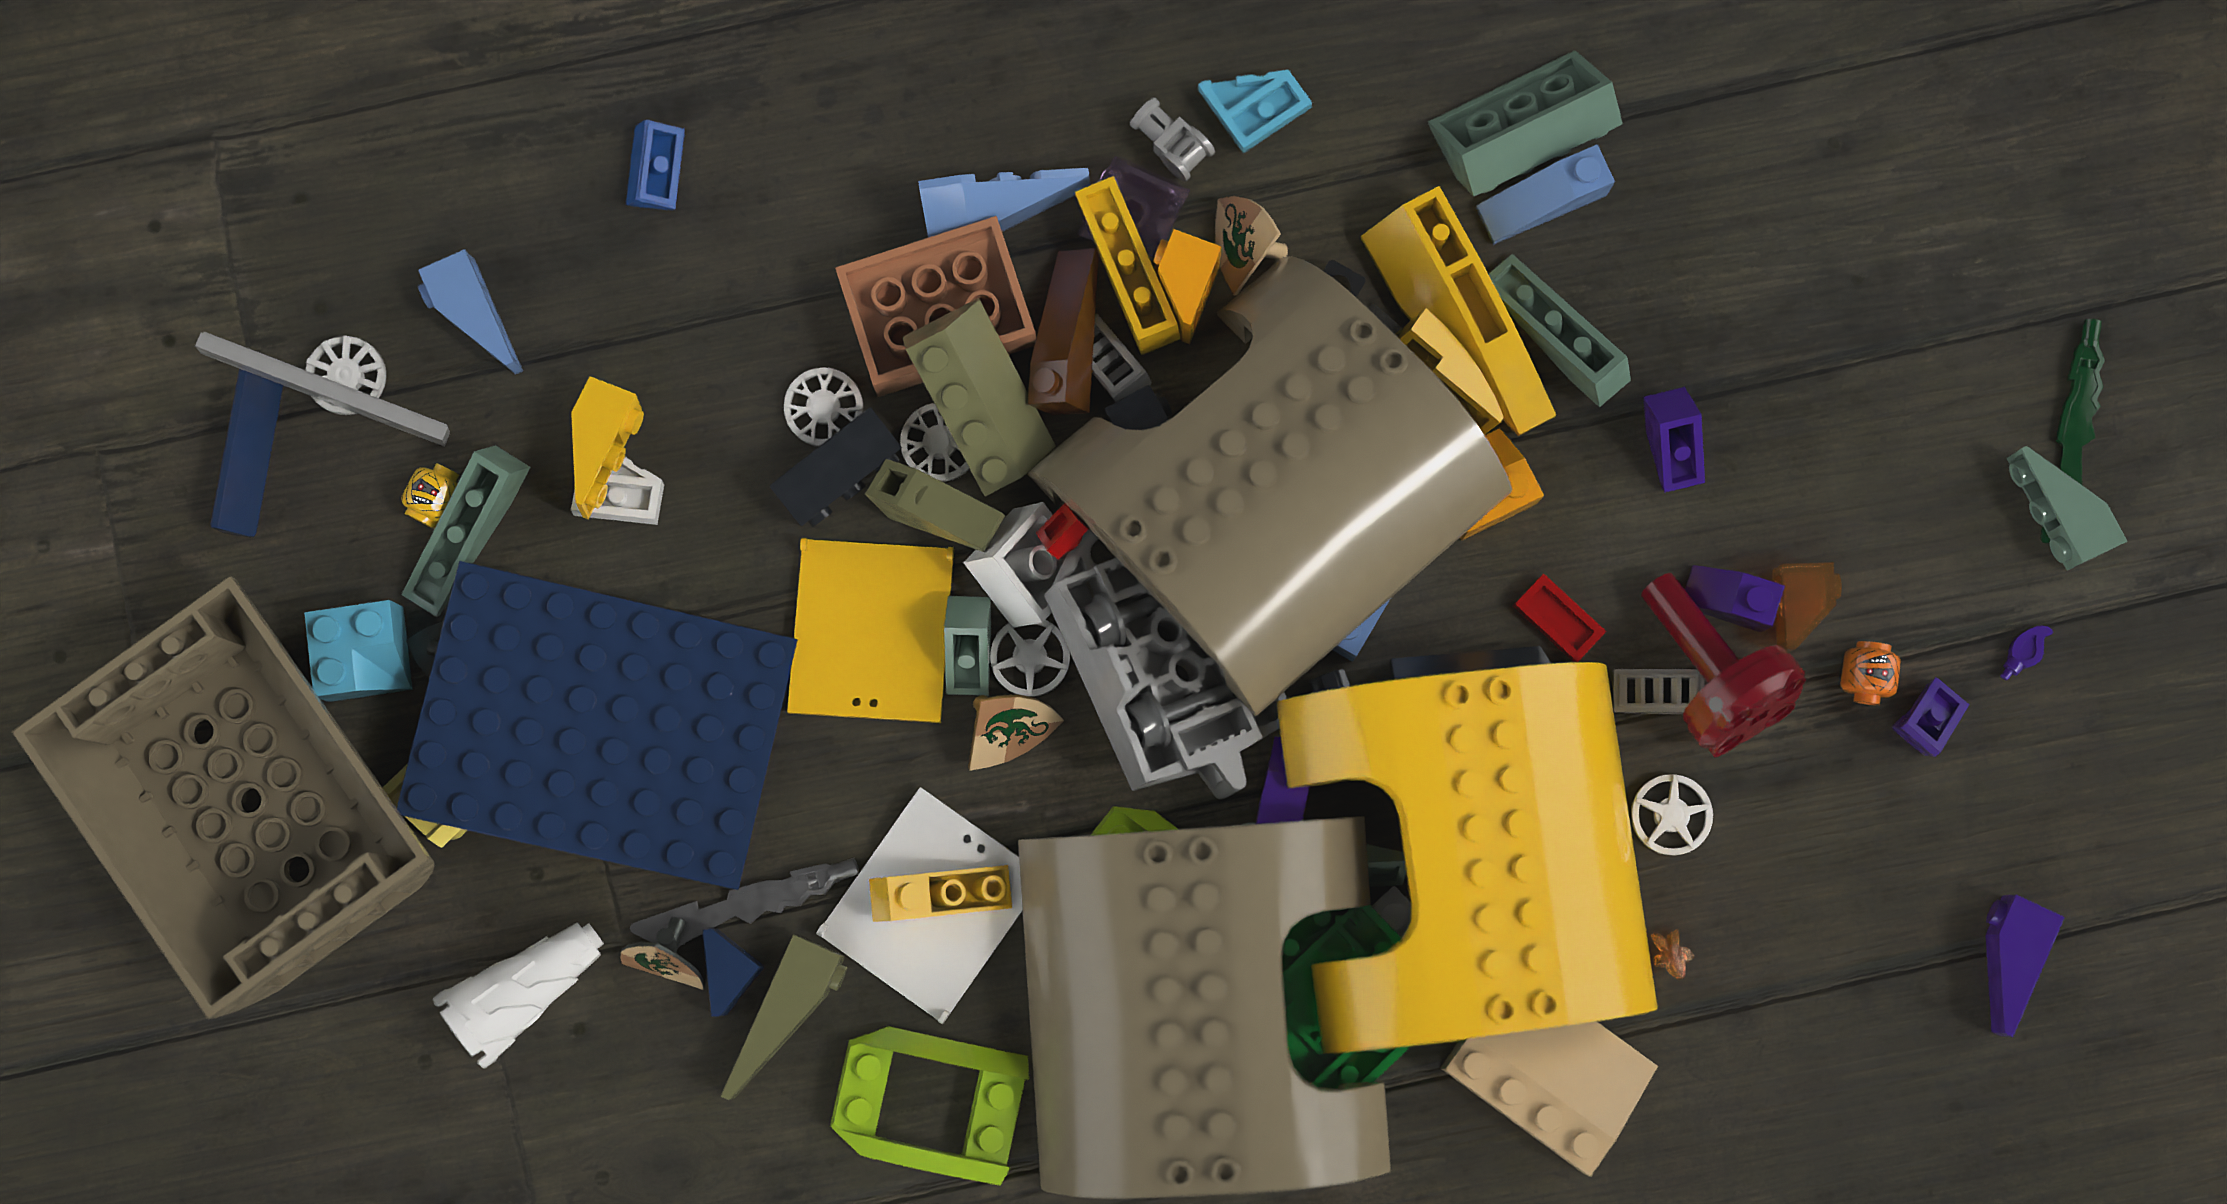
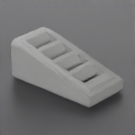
[1092,314,1151,403]
[1612,669,1704,715]

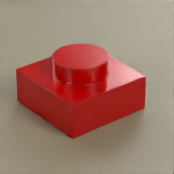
[1036,503,1089,560]

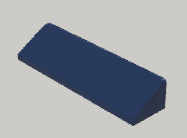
[210,369,283,538]

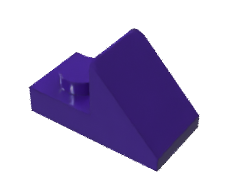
[1891,677,1969,757]

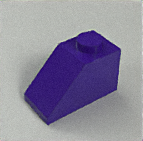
[1644,387,1705,493]
[1685,565,1785,633]

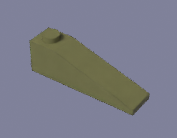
[721,935,848,1100]

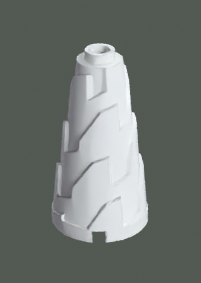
[433,922,604,1069]

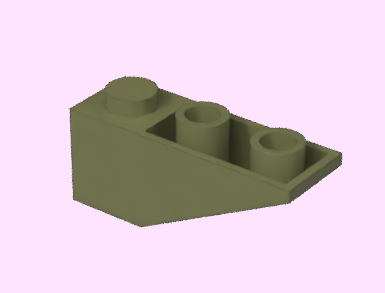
[865,459,1005,552]

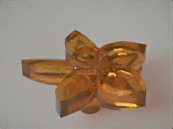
[1651,929,1695,980]

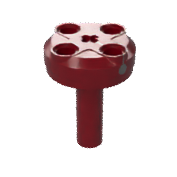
[1641,573,1806,757]

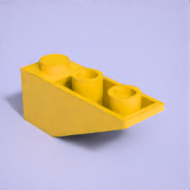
[571,376,644,520]
[869,865,1012,922]

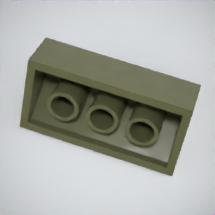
[903,298,1056,496]

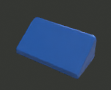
[626,120,685,210]

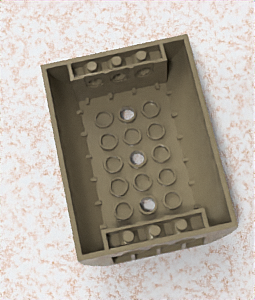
[12,576,435,1019]

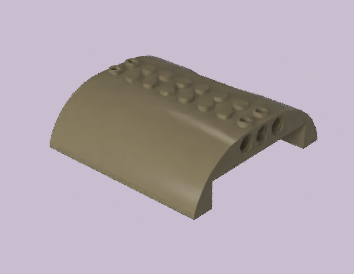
[1028,256,1512,717]
[1018,817,1391,1198]

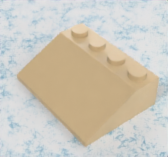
[1440,1021,1658,1177]

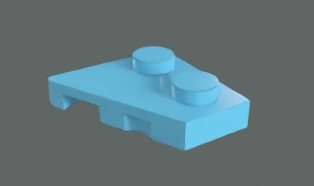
[1198,70,1312,153]

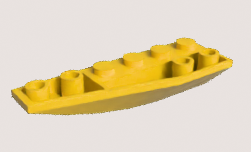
[1361,186,1556,436]

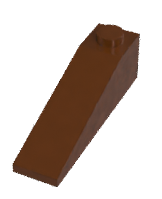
[1028,248,1099,416]

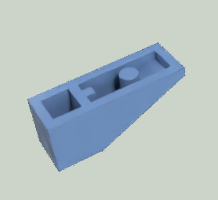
[1476,145,1615,244]
[418,249,523,374]

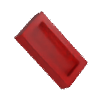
[1513,573,1607,663]

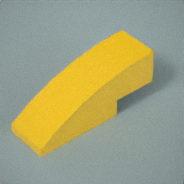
[1398,308,1504,435]

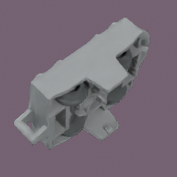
[1044,527,1287,799]

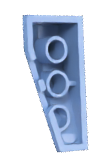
[918,168,1090,238]

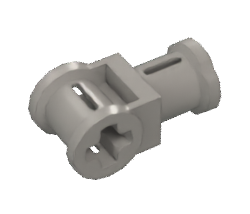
[1130,97,1215,182]

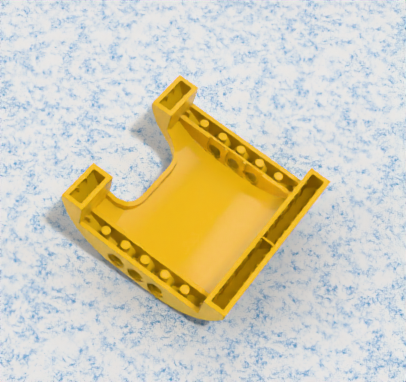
[1276,662,1658,1053]

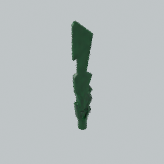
[2040,319,2105,543]

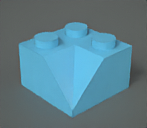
[304,600,413,702]

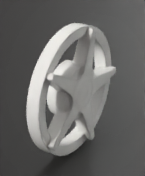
[990,620,1070,697]
[1631,774,1713,855]

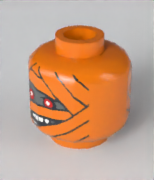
[1840,641,1901,706]

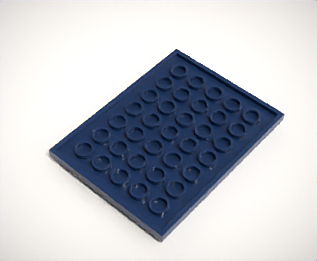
[397,561,798,890]

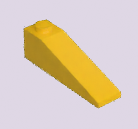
[1075,176,1180,355]

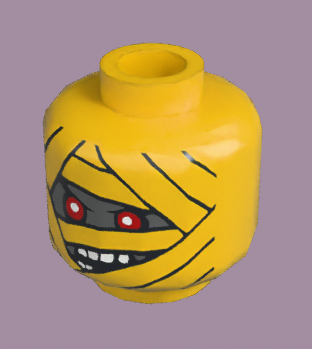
[401,463,459,529]

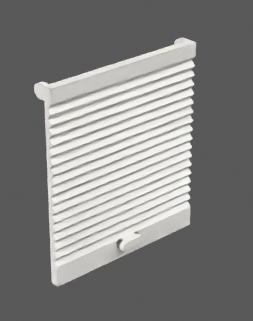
[816,787,1023,1024]

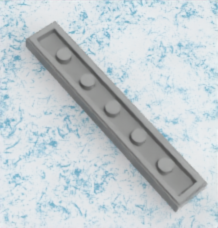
[195,332,450,447]

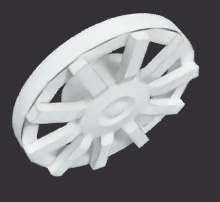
[306,335,386,415]

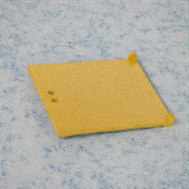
[787,538,954,723]

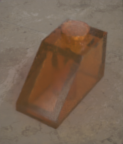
[1772,562,1842,653]

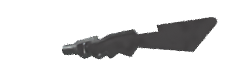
[630,858,859,947]

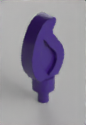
[2000,625,2053,681]

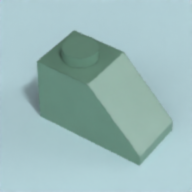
[944,596,991,696]

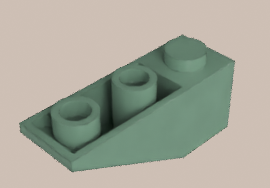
[2007,446,2127,571]

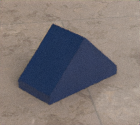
[703,929,765,1017]

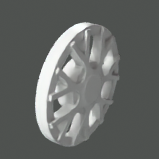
[784,368,863,446]
[900,403,970,482]

